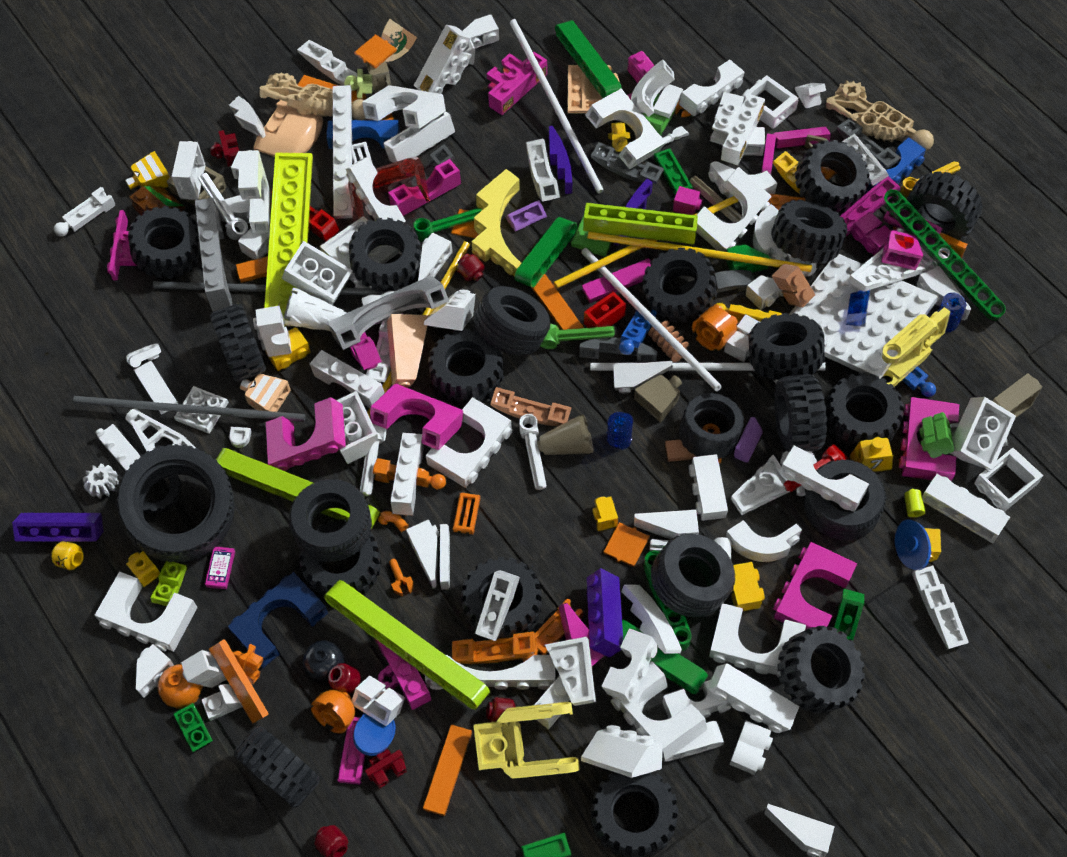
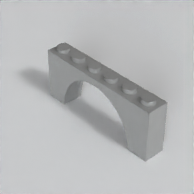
[195,198,232,312]
[327,275,449,349]

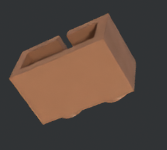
[772,264,815,308]

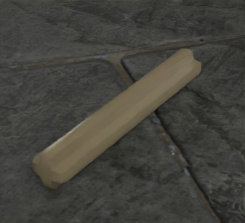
[689,176,742,223]

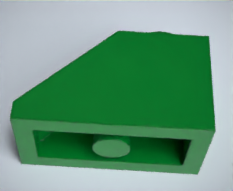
[726,245,770,272]
[834,589,864,641]

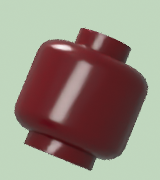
[457,254,484,282]
[328,663,360,694]
[486,697,515,722]
[314,825,348,857]

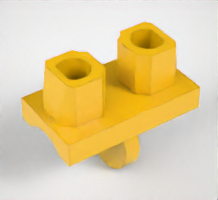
[608,122,630,152]

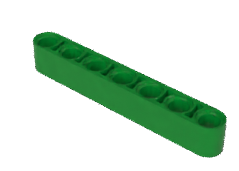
[555,20,622,98]

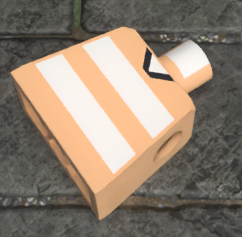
[240,374,291,412]

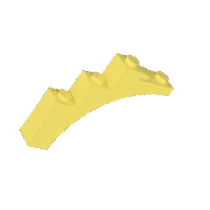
[472,169,522,277]

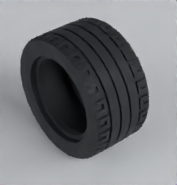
[117,444,235,563]

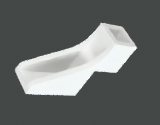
[708,162,777,198]

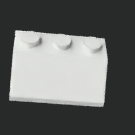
[424,290,475,331]
[336,391,378,464]
[950,397,1016,470]
[581,725,663,778]

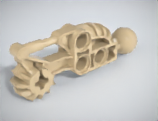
[260,72,367,120]
[826,80,934,152]

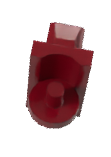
[210,130,239,167]
[365,749,407,788]

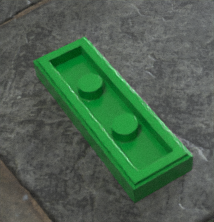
[654,148,693,196]

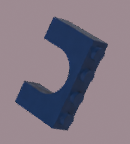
[228,572,328,668]

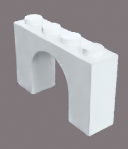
[362,85,446,129]
[585,89,666,169]
[238,150,272,233]
[696,167,772,252]
[426,397,512,488]
[95,572,198,652]
[709,603,806,678]
[611,661,708,760]

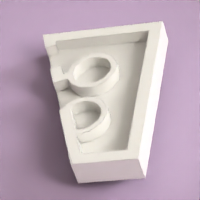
[731,455,790,515]
[545,637,596,706]

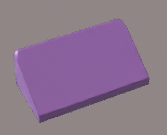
[505,200,547,232]
[734,417,763,462]

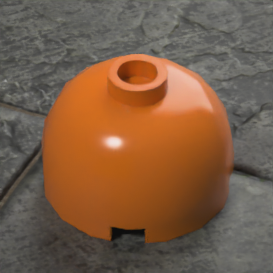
[157,664,203,709]
[311,690,355,734]

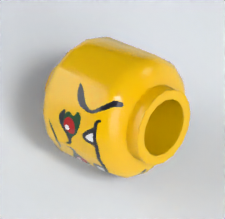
[51,541,84,570]

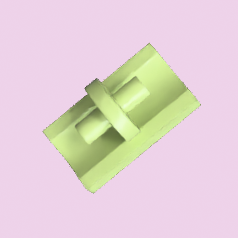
[344,69,372,98]

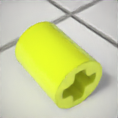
[904,489,925,517]

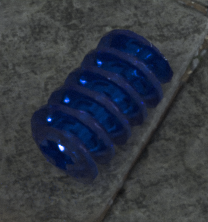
[938,292,967,333]
[607,412,633,450]

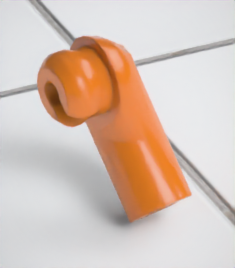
[378,511,409,532]

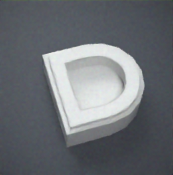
[229,427,252,448]

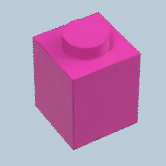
[673,186,702,215]

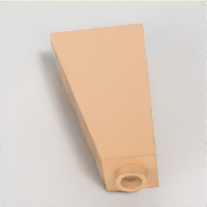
[387,314,429,388]

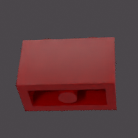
[584,291,626,328]

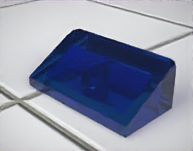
[846,290,870,327]

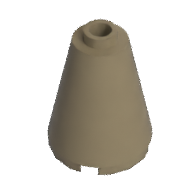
[537,415,594,455]

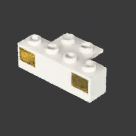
[414,25,472,94]
[710,94,765,165]

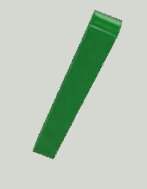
[883,189,1006,321]

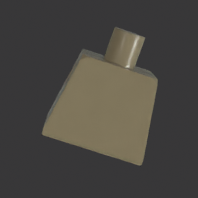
[634,375,682,423]

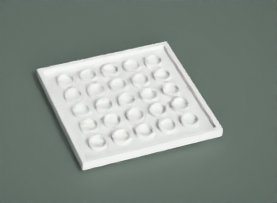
[790,254,938,379]

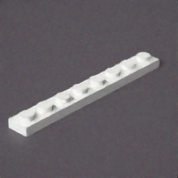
[333,85,353,219]

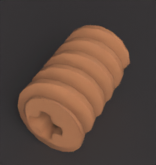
[648,320,689,362]

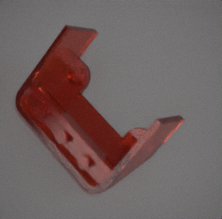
[348,156,430,219]

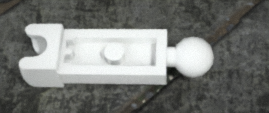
[54,187,115,236]

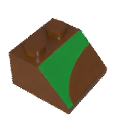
[130,186,185,216]

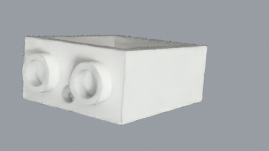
[742,75,799,129]
[172,141,206,200]
[974,448,1043,512]

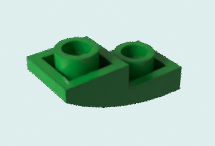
[174,703,213,752]

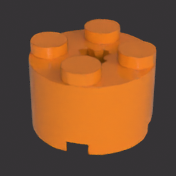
[692,304,738,351]

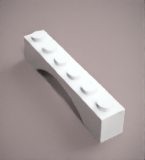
[425,655,555,690]

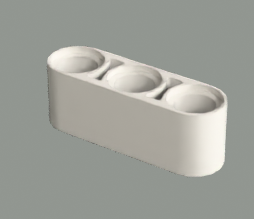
[662,721,724,762]

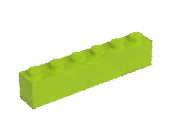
[583,203,698,244]

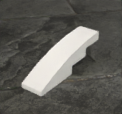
[297,40,357,86]
[912,566,969,649]
[621,585,682,654]

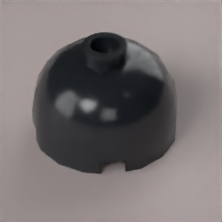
[302,640,346,685]

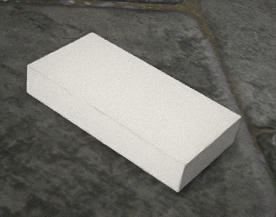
[654,84,683,118]

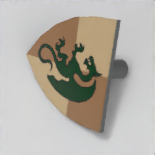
[381,19,417,62]

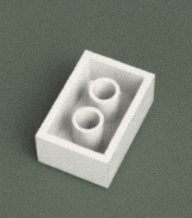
[282,241,353,305]

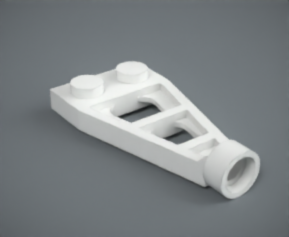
[125,408,196,451]

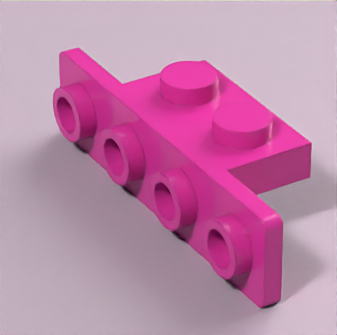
[107,210,137,280]

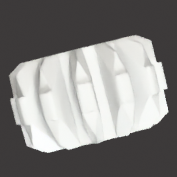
[83,464,119,499]

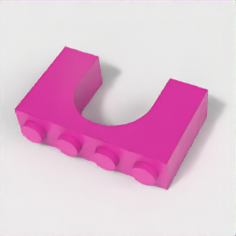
[370,383,464,450]
[266,397,346,471]
[899,397,959,481]
[773,542,857,630]

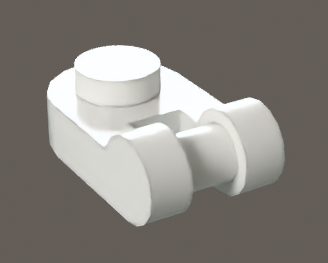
[126,344,161,367]

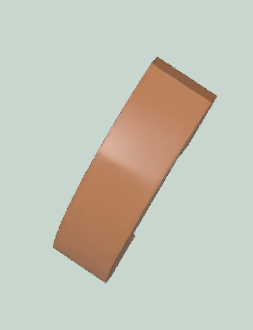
[490,387,571,426]

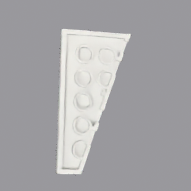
[848,233,948,292]

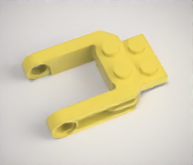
[882,307,950,387]
[474,702,580,779]

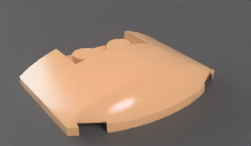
[568,65,620,113]
[253,100,323,157]

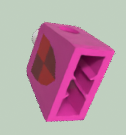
[881,228,923,270]

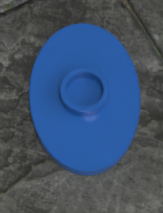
[895,520,931,571]
[353,713,396,756]

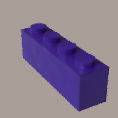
[12,513,103,541]
[587,568,623,657]

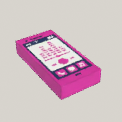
[205,547,235,589]

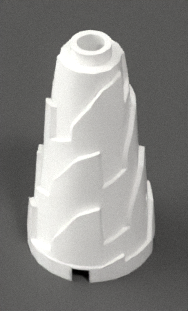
[283,288,346,331]

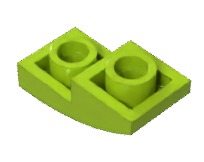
[151,561,187,606]

